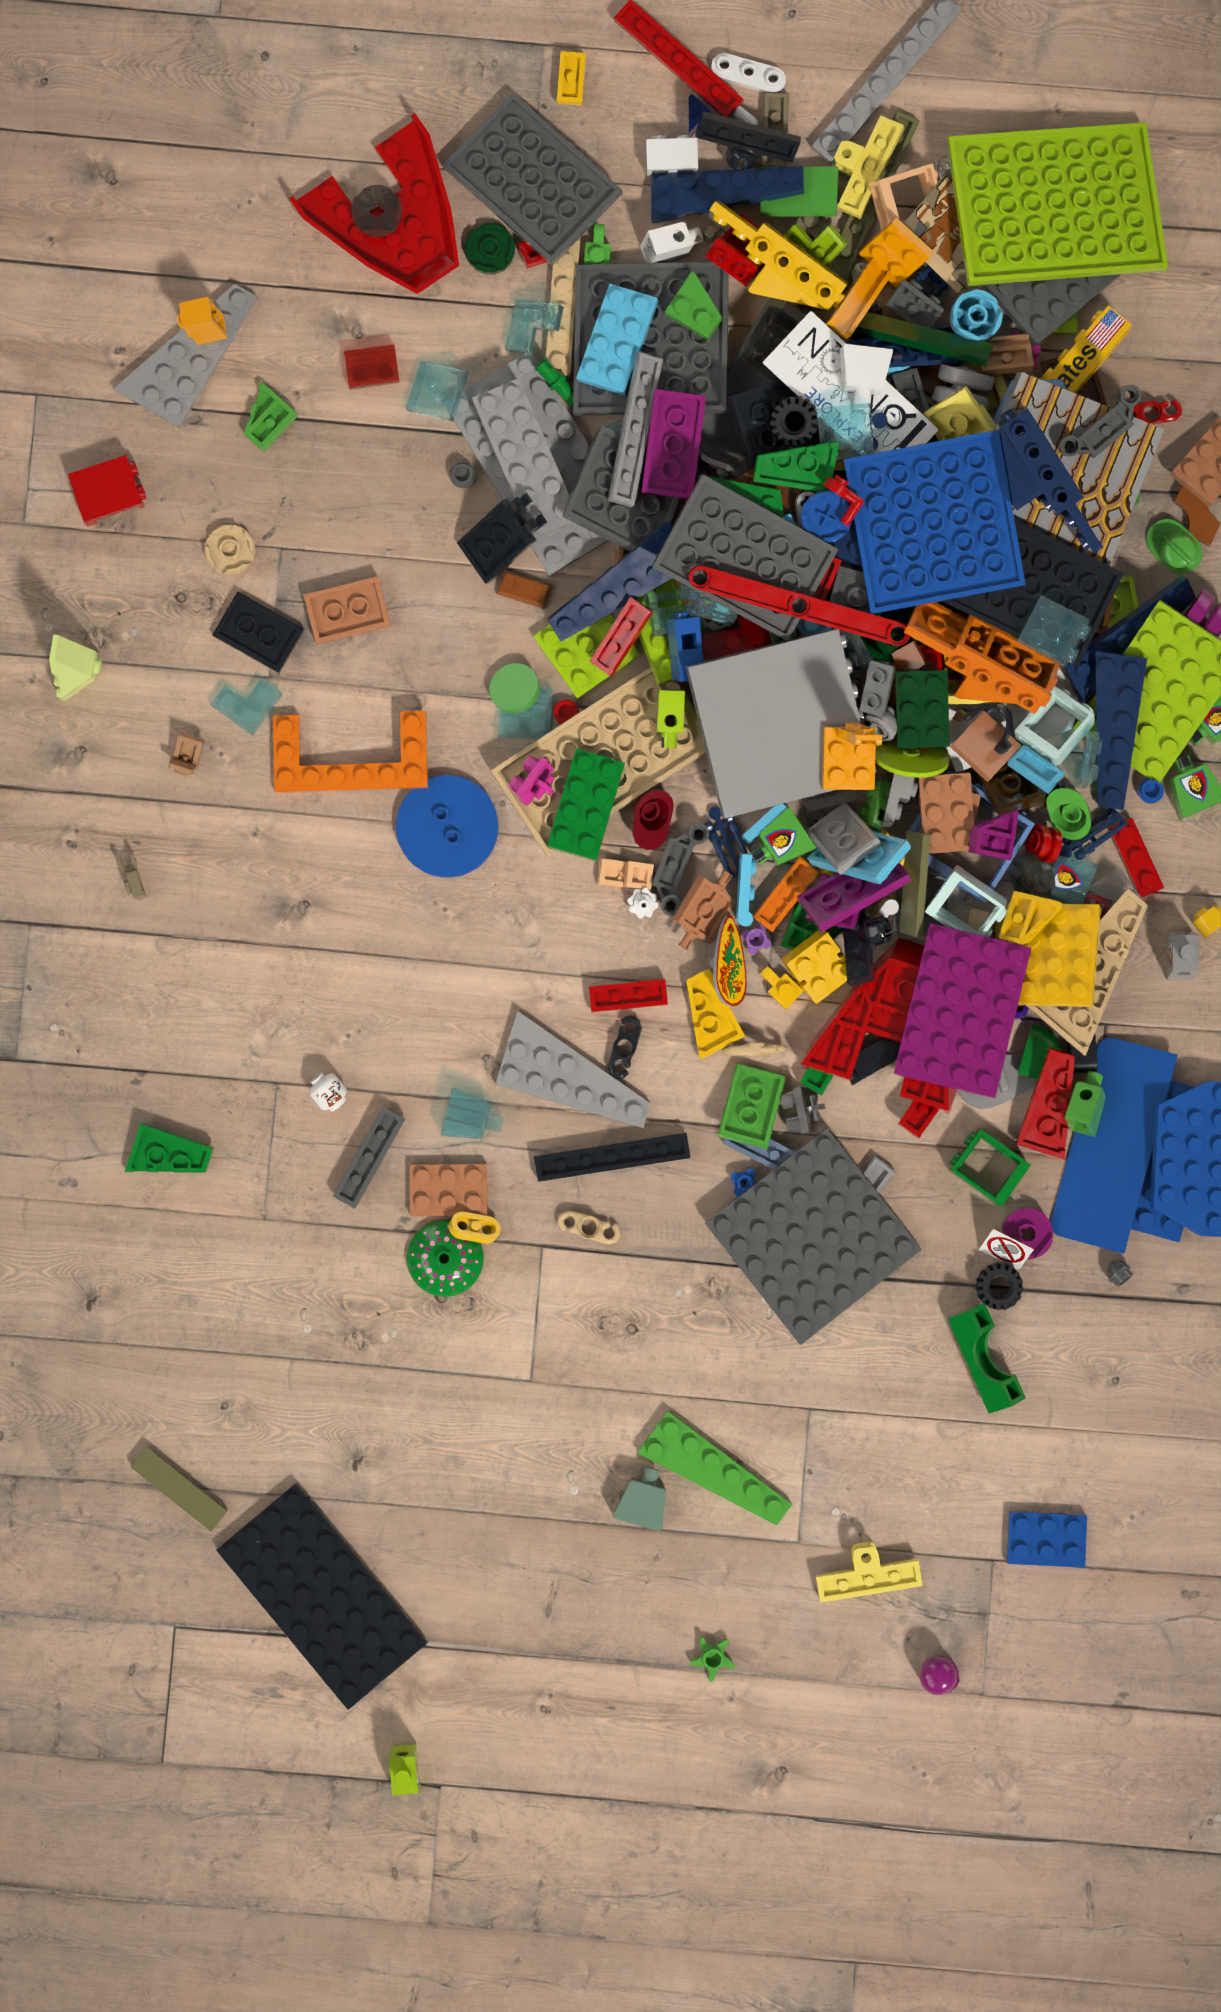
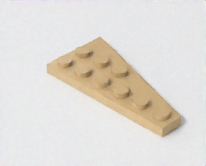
[1026,889,1148,1056]

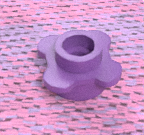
[742,925,771,954]

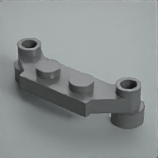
[1058,385,1141,458]
[652,823,709,916]

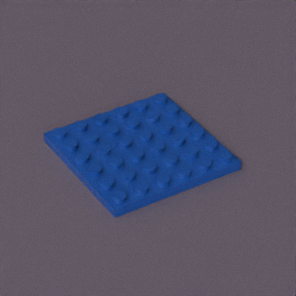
[844,430,1026,614]

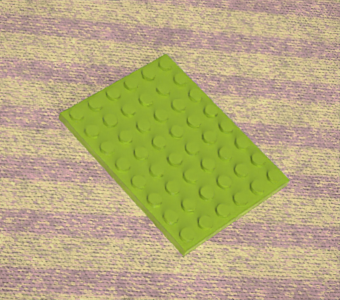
[947,122,1168,286]

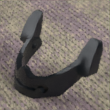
[952,703,1014,754]

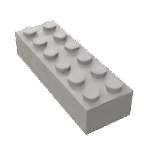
[472,378,577,544]

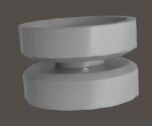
[932,364,995,410]

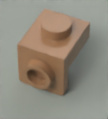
[168,732,205,775]

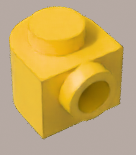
[1192,904,1221,939]

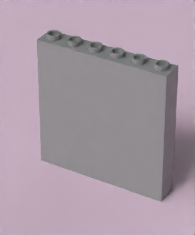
[685,628,876,818]

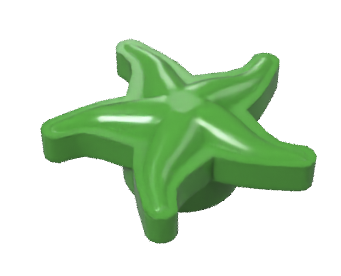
[690,1637,735,1682]

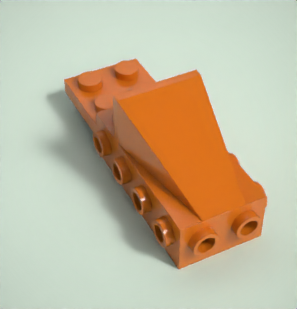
[904,602,1061,714]

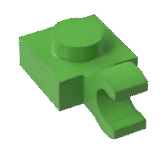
[584,224,611,265]

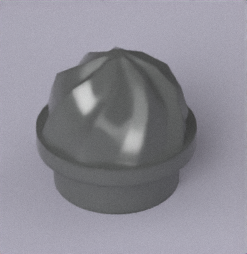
[1106,1260,1133,1287]

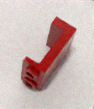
[705,213,766,287]
[68,455,147,527]

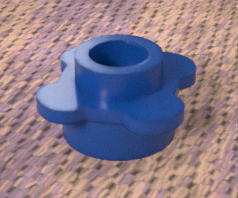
[731,1169,756,1196]

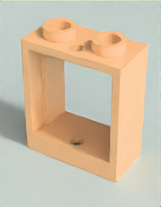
[869,163,939,230]

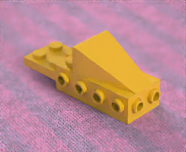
[710,201,849,310]

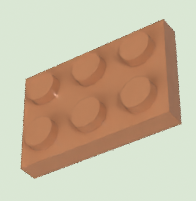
[1170,417,1221,508]
[304,576,391,645]
[918,773,974,854]
[410,1164,488,1216]

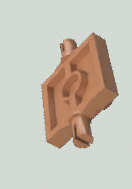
[673,870,737,951]

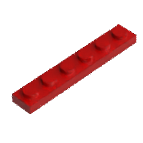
[614,0,744,118]

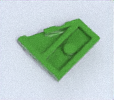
[857,779,891,830]

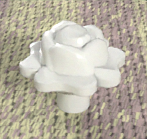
[627,888,659,919]

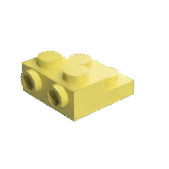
[923,386,996,441]

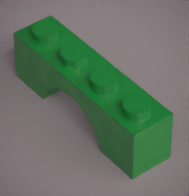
[948,1303,1026,1414]

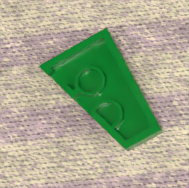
[752,441,839,492]
[699,475,784,517]
[125,1123,215,1173]

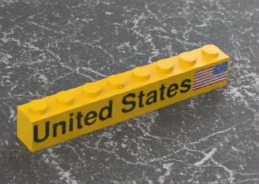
[1041,306,1132,394]

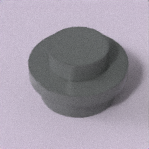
[450,462,475,488]

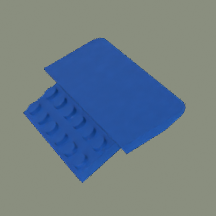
[1050,1038,1194,1254]

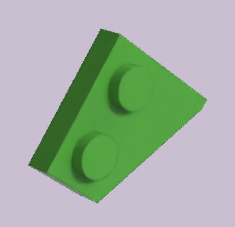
[665,272,722,341]
[244,382,298,453]

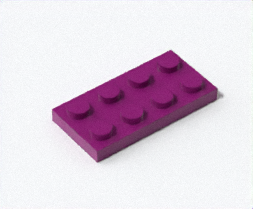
[641,389,706,499]
[797,863,911,932]

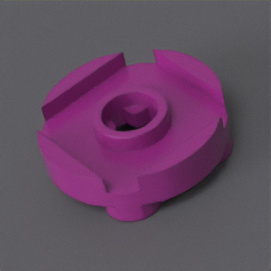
[1001,1208,1053,1259]

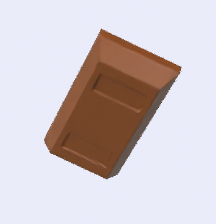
[496,570,552,609]

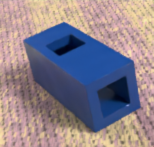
[667,611,703,682]

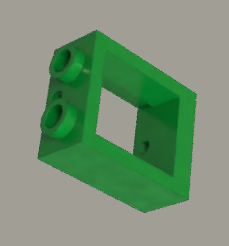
[949,1129,1031,1207]

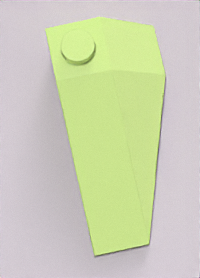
[49,635,102,701]

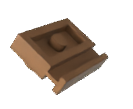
[981,334,1034,376]

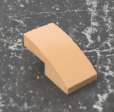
[597,858,654,890]

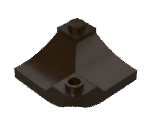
[967,734,1066,816]

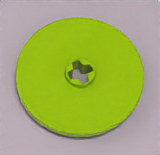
[875,735,950,778]

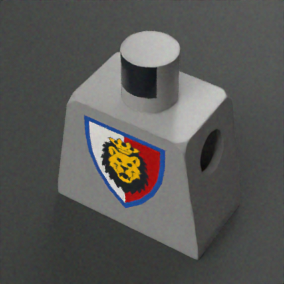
[1167,931,1199,980]

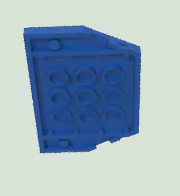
[1150,1081,1221,1237]

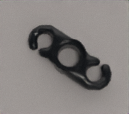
[608,1015,642,1079]

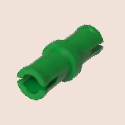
[534,358,574,406]

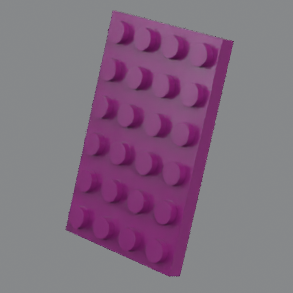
[893,923,1031,1099]

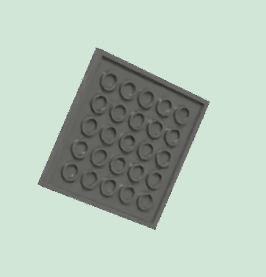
[573,262,729,416]
[705,1128,922,1345]

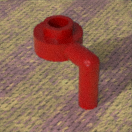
[823,475,864,526]

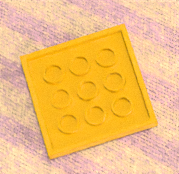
[994,903,1101,1007]

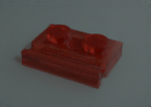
[344,344,400,390]

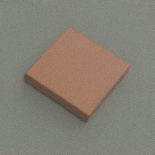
[950,711,1021,782]

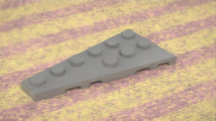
[113,284,257,429]
[495,1011,651,1128]

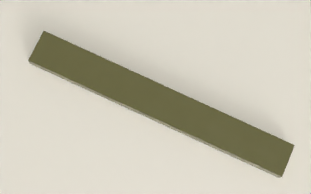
[825,110,920,293]

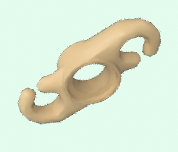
[722,1043,787,1057]
[557,1210,621,1245]

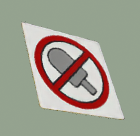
[979,1229,1034,1270]

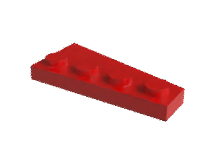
[1015,1047,1075,1160]

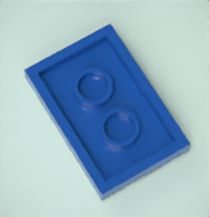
[1006,1511,1087,1568]

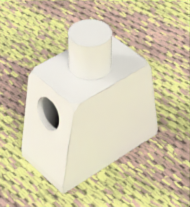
[640,222,703,263]
[840,344,893,408]

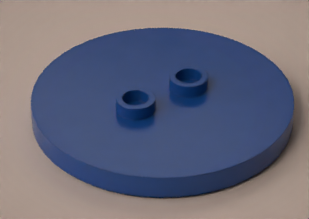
[396,775,499,878]

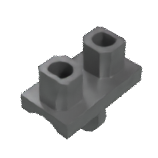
[781,1087,825,1134]

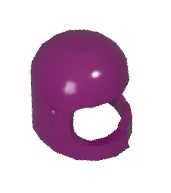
[919,1656,960,1695]

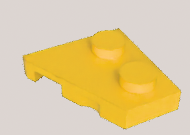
[998,891,1063,946]

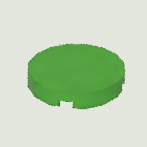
[489,663,540,714]

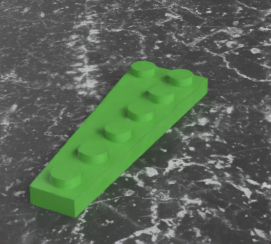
[637,1411,792,1525]

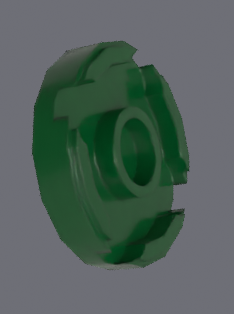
[465,223,515,275]

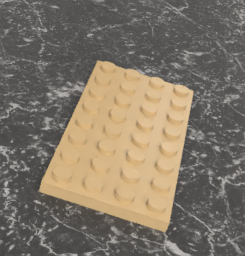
[490,667,706,857]

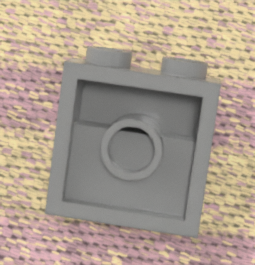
[881,773,918,828]

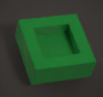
[799,1068,833,1096]

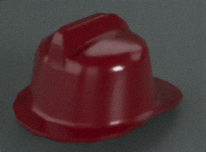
[632,790,674,850]

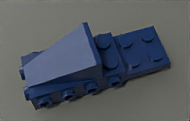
[997,405,1103,553]

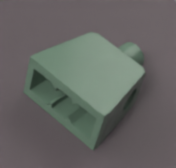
[613,1467,666,1532]

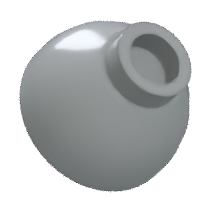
[864,706,897,741]

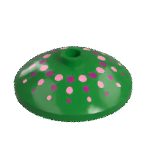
[407,1220,484,1297]

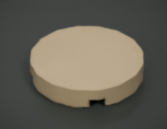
[204,524,256,576]

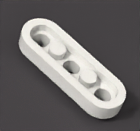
[711,53,786,93]

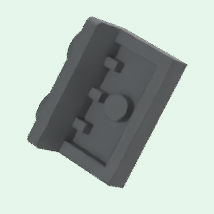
[885,279,945,327]
[859,659,895,717]

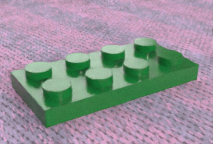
[547,748,625,862]

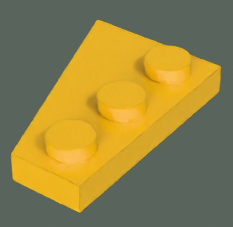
[686,968,745,1061]

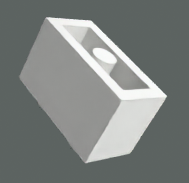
[646,135,698,177]

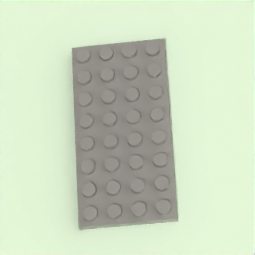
[444,350,608,577]

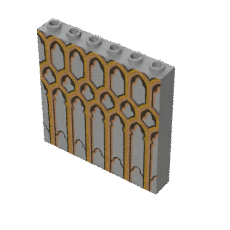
[994,372,1165,566]

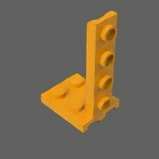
[826,217,934,341]
[822,723,882,790]

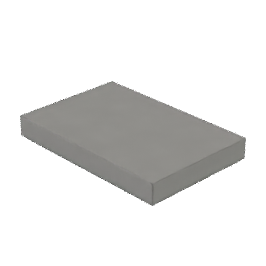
[806,801,882,875]

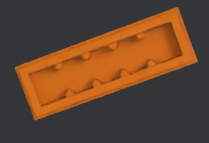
[753,856,819,932]

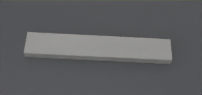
[607,352,663,507]

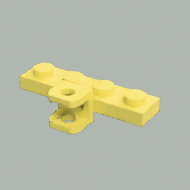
[834,115,904,219]
[816,1541,923,1603]

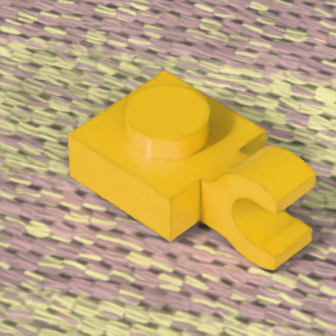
[760,966,804,1010]

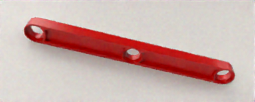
[688,565,910,646]

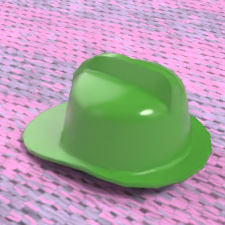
[1146,519,1203,574]
[1046,788,1091,840]

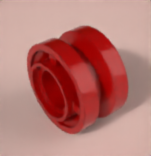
[1025,824,1062,863]

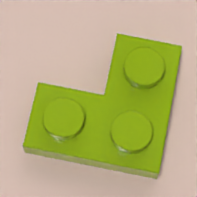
[784,224,848,277]

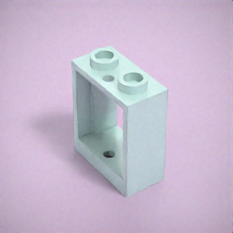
[1015,686,1095,767]
[925,865,1008,937]

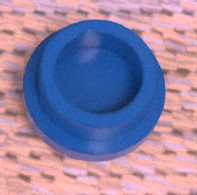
[1138,778,1164,804]

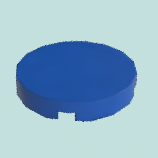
[800,491,851,543]

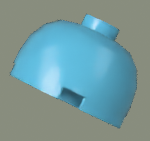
[949,289,1003,341]

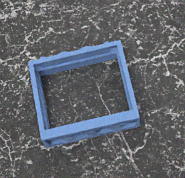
[904,769,1035,904]

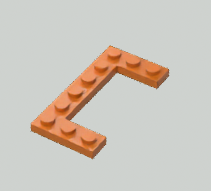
[273,711,428,793]

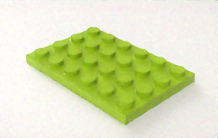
[1073,600,1221,783]

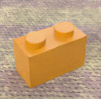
[177,297,227,345]

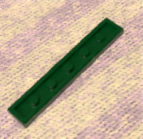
[853,312,993,366]

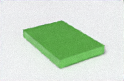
[760,167,839,217]
[717,1063,786,1150]

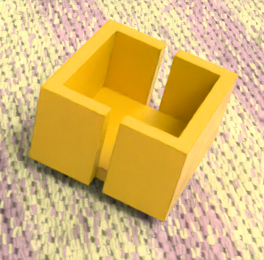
[780,930,847,1004]

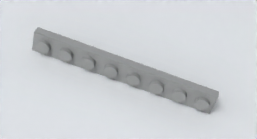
[811,0,961,164]

